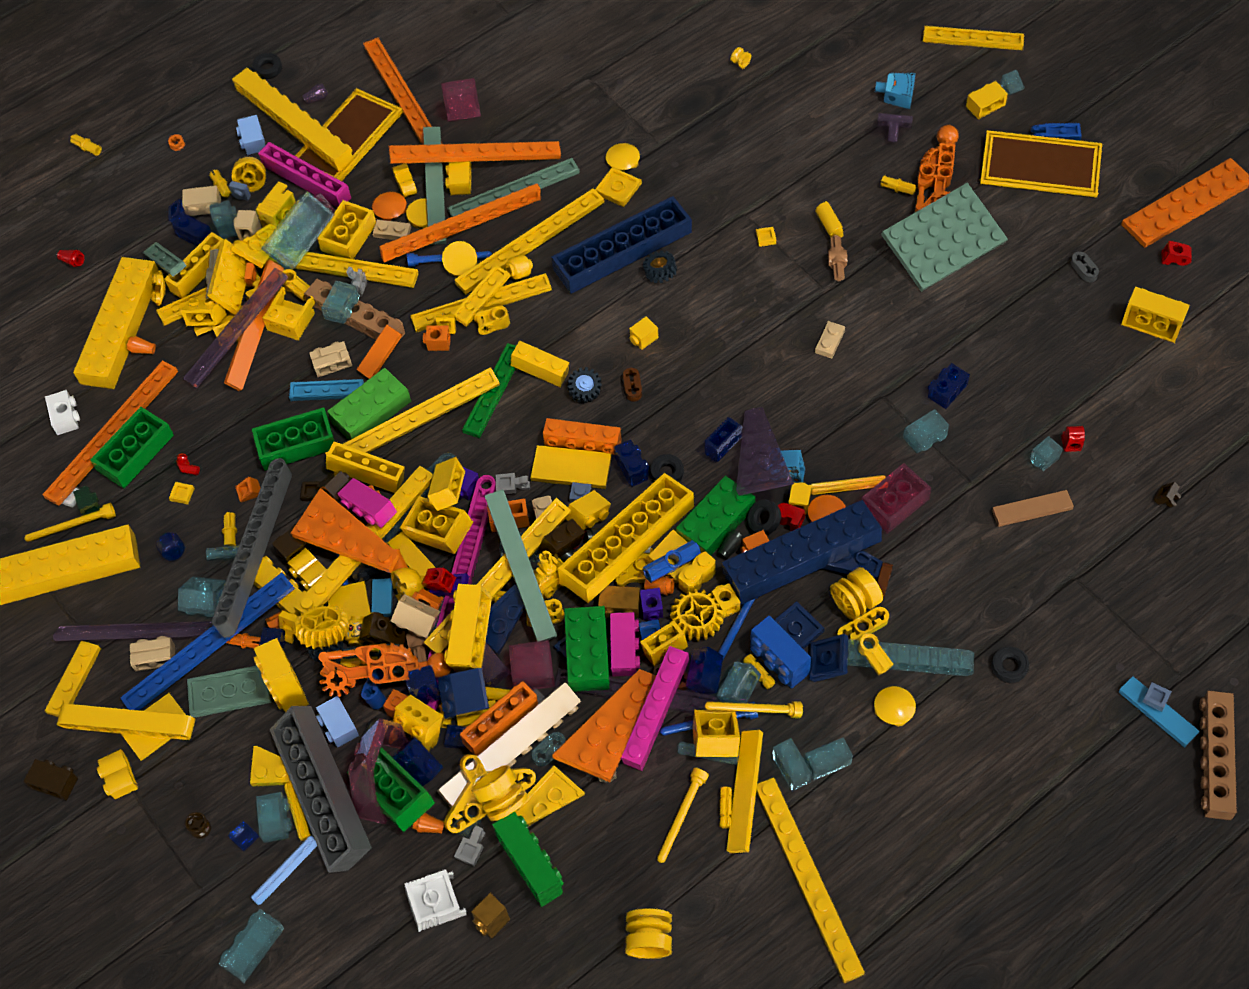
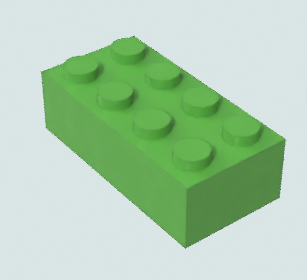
[327,368,411,440]

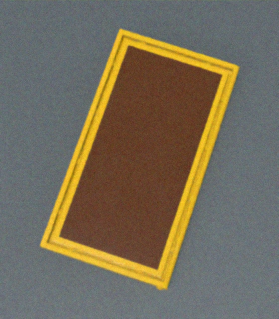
[295,89,403,181]
[980,130,1102,197]

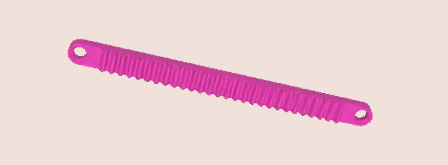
[417,475,496,710]

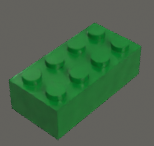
[90,407,174,489]
[252,407,335,470]
[676,476,756,556]
[564,606,610,692]
[347,744,435,833]
[492,811,564,907]

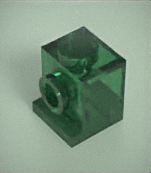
[73,486,101,516]

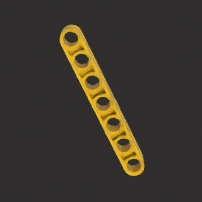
[57,704,195,740]

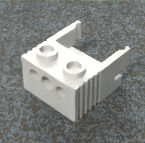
[405,870,466,931]

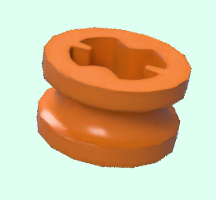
[168,134,185,151]

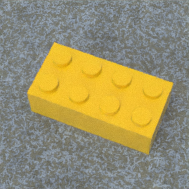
[444,584,492,672]
[253,638,309,712]

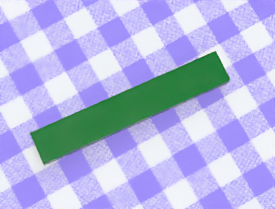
[462,343,516,439]

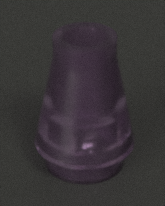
[303,83,328,104]

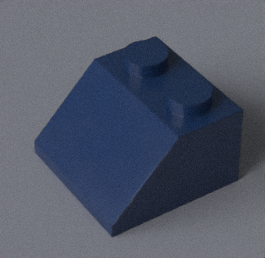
[437,668,489,719]

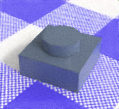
[229,181,251,201]
[569,482,592,503]
[1143,682,1172,711]

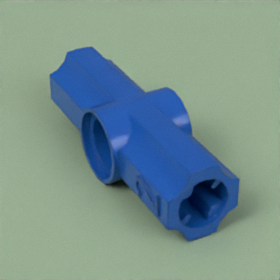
[642,540,701,583]

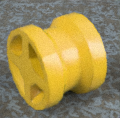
[731,47,751,68]

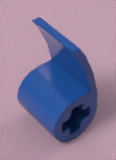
[361,668,386,709]

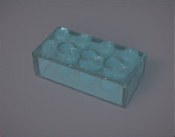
[261,192,335,269]

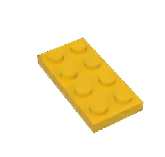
[207,239,251,315]

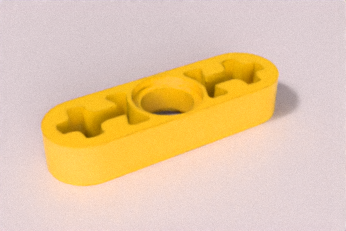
[837,607,889,646]

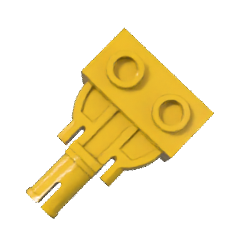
[534,551,564,600]

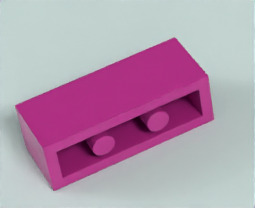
[337,478,397,528]
[610,612,640,677]

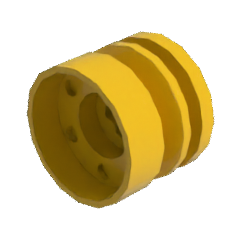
[830,567,883,620]
[471,765,528,821]
[626,909,672,959]

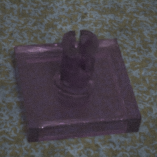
[877,113,913,142]

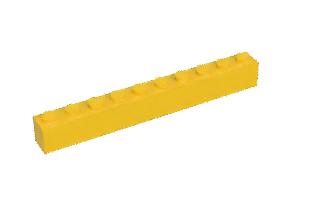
[232,68,354,171]

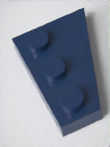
[486,584,525,654]

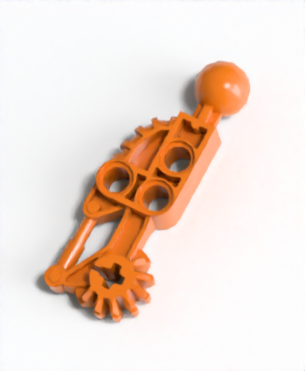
[915,125,959,212]
[318,643,452,697]

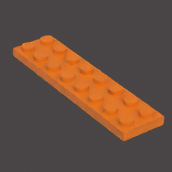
[1121,158,1249,248]

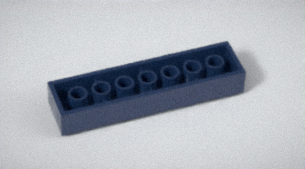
[551,196,692,294]
[722,500,882,604]

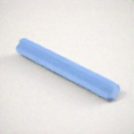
[251,836,317,905]

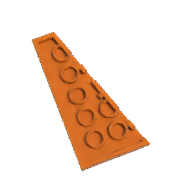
[291,488,400,573]
[552,669,656,782]

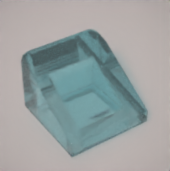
[1001,70,1024,95]

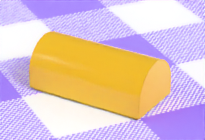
[815,201,843,238]

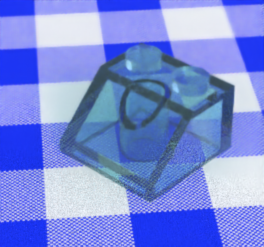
[178,577,226,617]

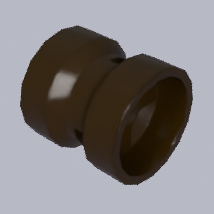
[185,812,211,839]

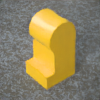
[392,163,417,198]

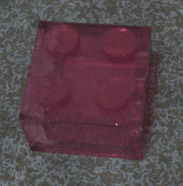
[441,78,481,121]
[509,640,555,690]

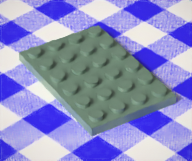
[881,183,1008,292]

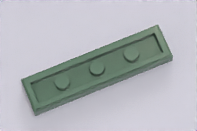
[143,242,187,277]

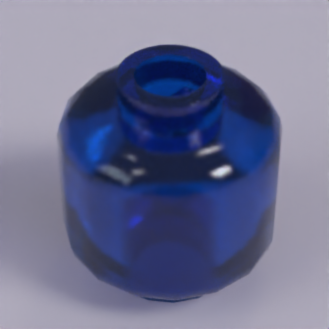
[156,532,185,561]

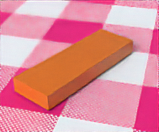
[357,325,403,379]

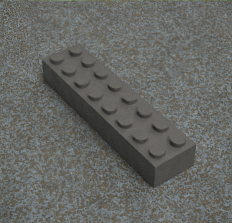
[270,706,372,873]

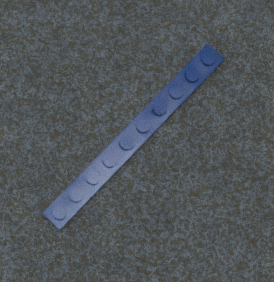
[121,573,295,710]

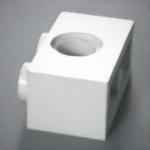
[45,390,80,435]

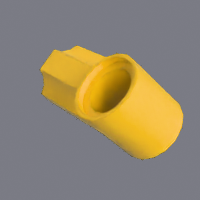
[280,269,310,301]
[857,633,894,675]

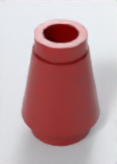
[57,250,84,267]

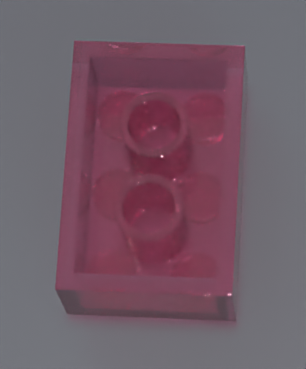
[862,463,932,533]

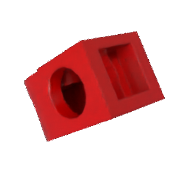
[1162,240,1192,266]
[1061,426,1085,452]
[778,503,805,531]
[422,568,456,593]

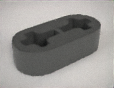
[1071,252,1099,282]

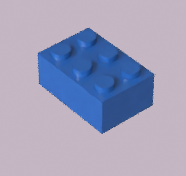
[750,615,811,689]

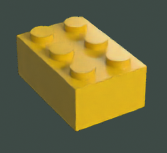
[317,200,376,259]
[1121,287,1190,343]
[400,496,473,554]

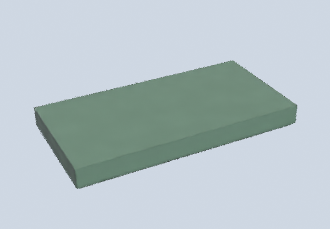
[187,666,272,718]

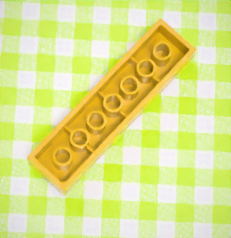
[73,257,159,389]
[558,473,694,603]
[0,524,141,605]

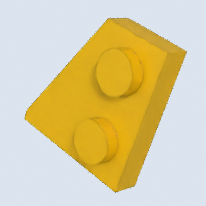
[250,746,291,786]

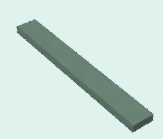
[423,127,446,245]
[447,158,579,217]
[485,490,557,643]

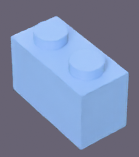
[236,115,266,155]
[316,696,359,748]

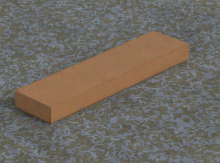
[992,490,1074,527]

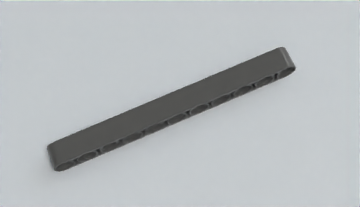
[212,458,292,638]

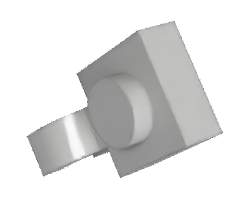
[346,267,367,297]
[496,473,530,494]
[454,825,485,867]

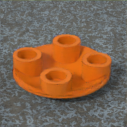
[372,192,407,221]
[808,495,846,522]

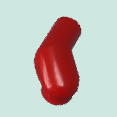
[176,453,200,475]

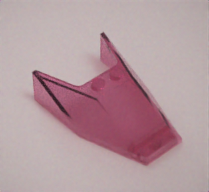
[348,718,411,824]

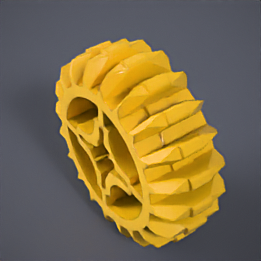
[670,589,724,641]
[294,604,350,649]

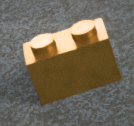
[598,586,641,618]
[472,893,510,939]

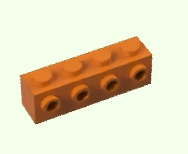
[543,418,622,455]
[460,681,538,756]

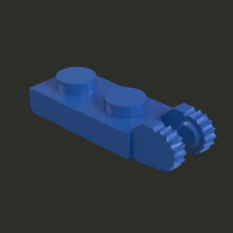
[1031,123,1082,141]

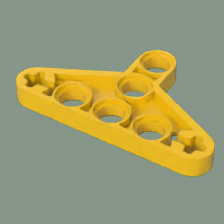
[444,754,536,833]

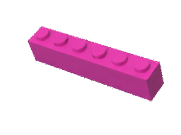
[258,142,351,208]
[621,646,689,771]

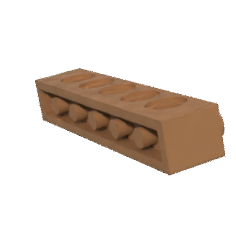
[304,279,405,341]
[1200,691,1237,820]

